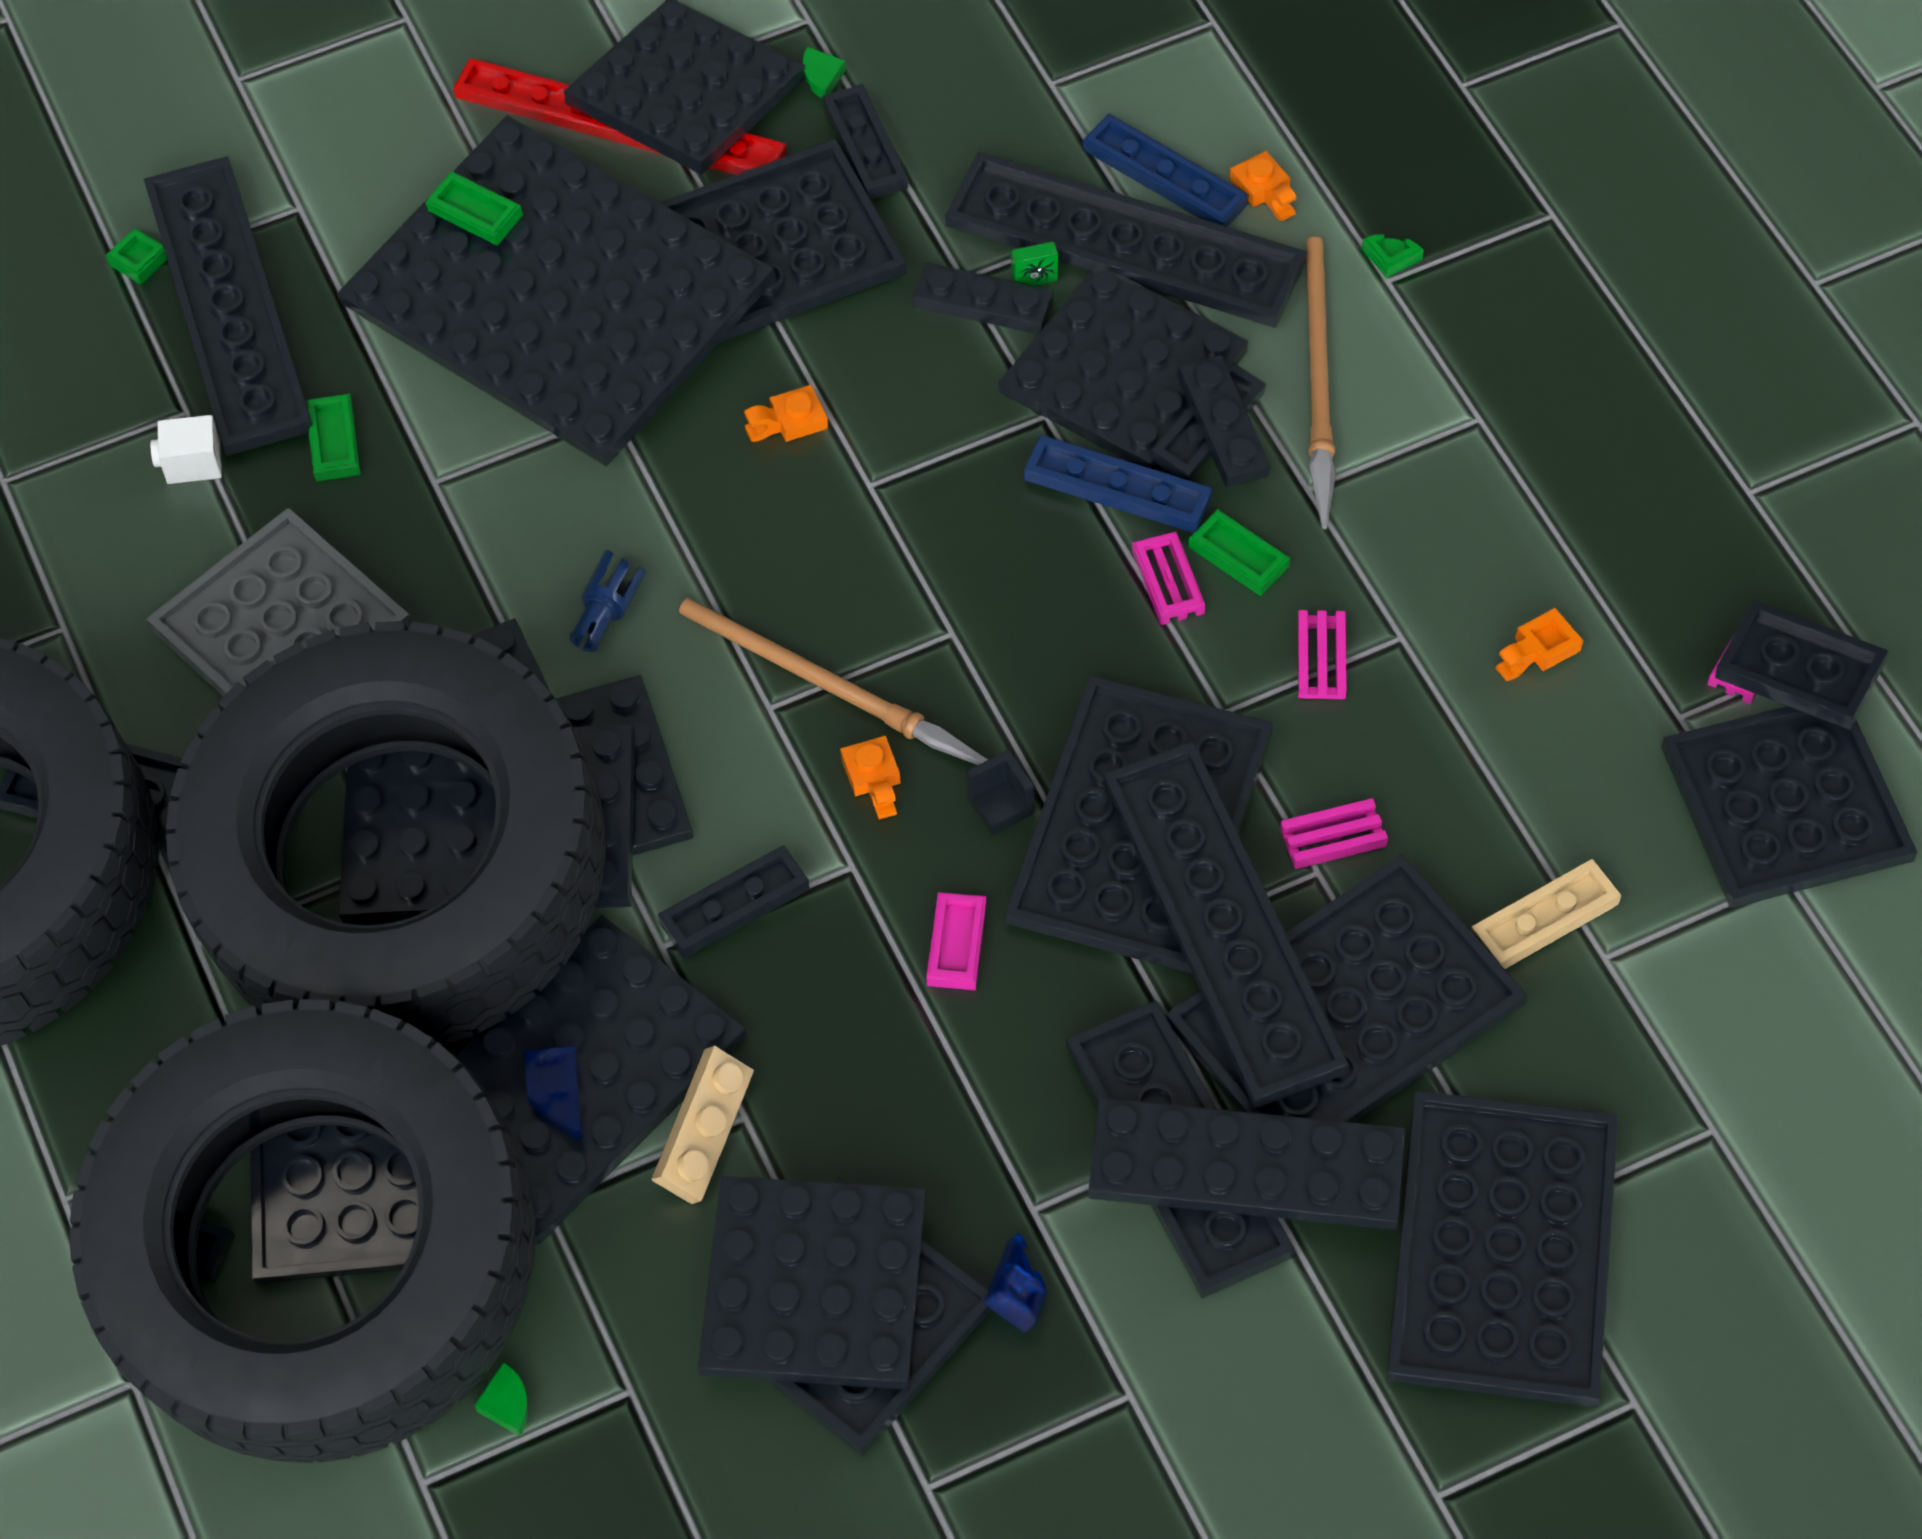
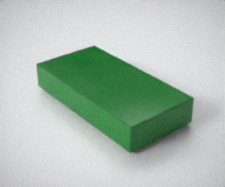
[425,171,524,246]
[305,393,361,482]
[1188,509,1290,596]

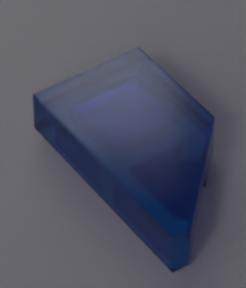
[524,1046,582,1138]
[984,1233,1047,1333]

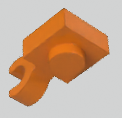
[1230,151,1297,222]
[744,385,828,442]
[1495,608,1584,682]
[840,736,901,820]

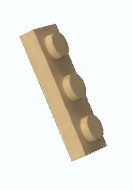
[1471,859,1621,969]
[651,1046,754,1204]

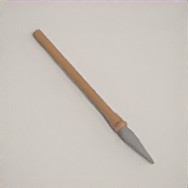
[1306,236,1336,529]
[679,598,987,765]

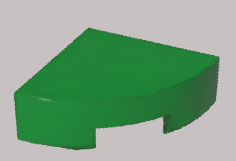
[803,47,846,99]
[1361,234,1424,278]
[475,1363,528,1437]

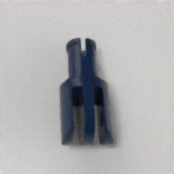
[570,550,646,652]

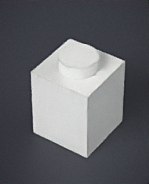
[151,415,222,484]

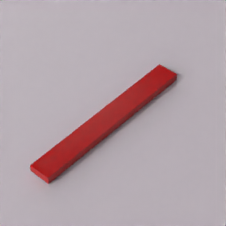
[453,58,787,175]

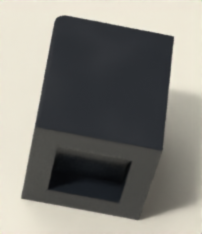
[967,749,1034,836]

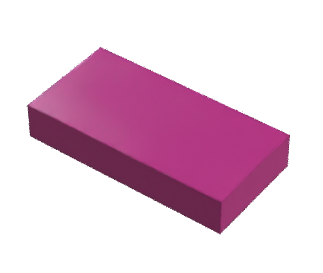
[926,892,987,991]

